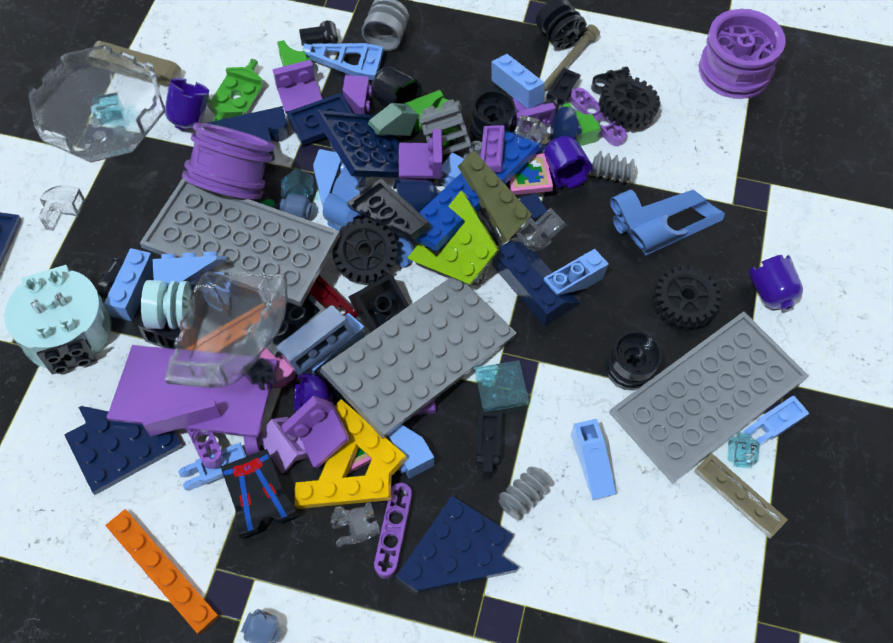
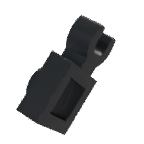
[241,357,277,390]

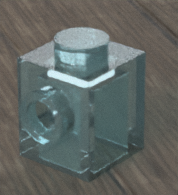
[91,92,124,125]
[281,168,313,199]

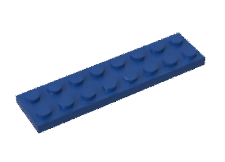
[414,131,540,251]

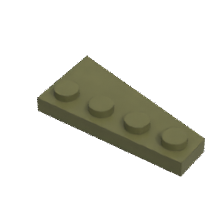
[458,151,532,244]

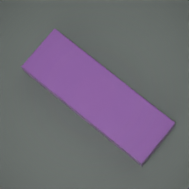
[480,125,505,172]
[142,399,221,437]

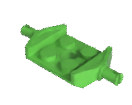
[207,58,263,122]

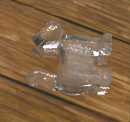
[330,502,380,547]

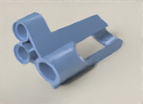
[322,167,414,268]
[610,189,725,255]

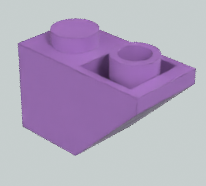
[343,75,373,115]

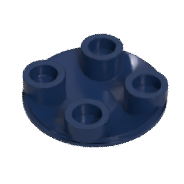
[550,107,582,140]

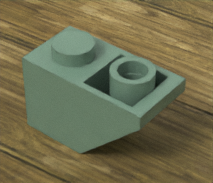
[368,103,418,137]

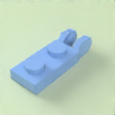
[744,396,810,448]
[178,442,246,491]

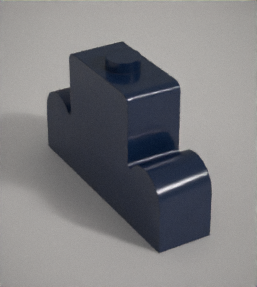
[207,106,289,161]

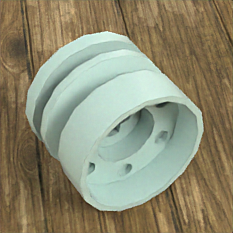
[141,280,193,330]

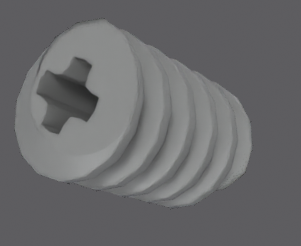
[590,151,635,185]
[498,466,550,520]

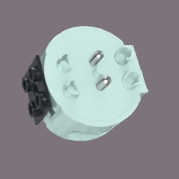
[4,265,111,375]

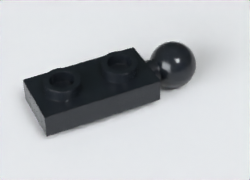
[544,68,581,113]

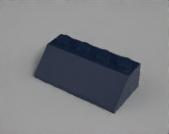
[492,241,579,327]

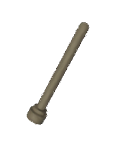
[544,24,600,91]

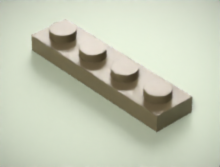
[694,453,788,539]

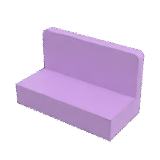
[258,417,309,473]

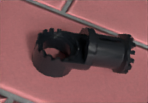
[591,66,631,94]
[97,257,124,299]

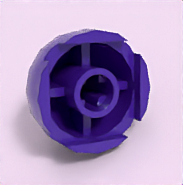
[294,373,333,410]

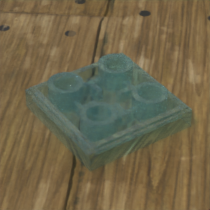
[474,360,529,412]

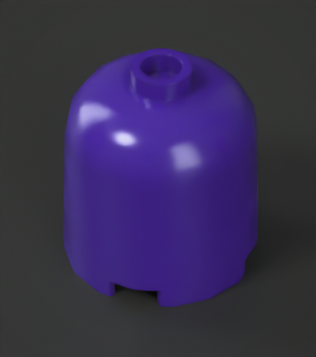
[164,78,210,130]
[544,136,593,189]
[748,254,803,311]

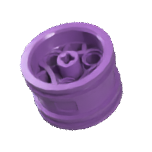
[698,9,786,99]
[182,123,275,199]

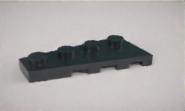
[347,178,431,240]

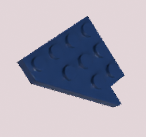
[64,406,183,495]
[396,496,519,592]

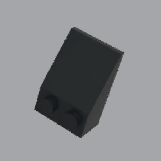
[348,273,409,333]
[251,293,326,358]

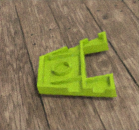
[408,191,499,284]

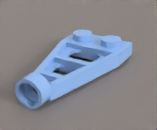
[303,43,384,80]

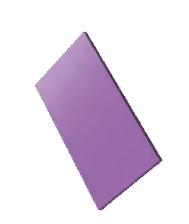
[106,345,278,437]

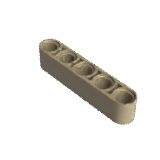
[86,41,182,87]

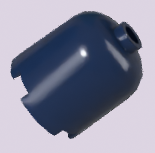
[393,179,438,212]

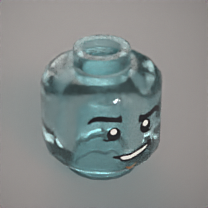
[727,433,760,468]

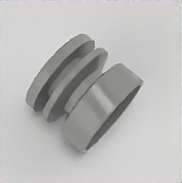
[362,0,409,51]

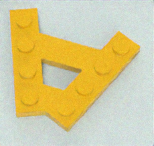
[294,399,408,509]

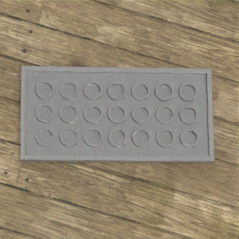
[140,178,340,306]
[320,277,517,439]
[609,312,809,484]

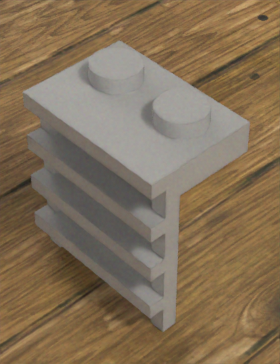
[419,100,474,155]

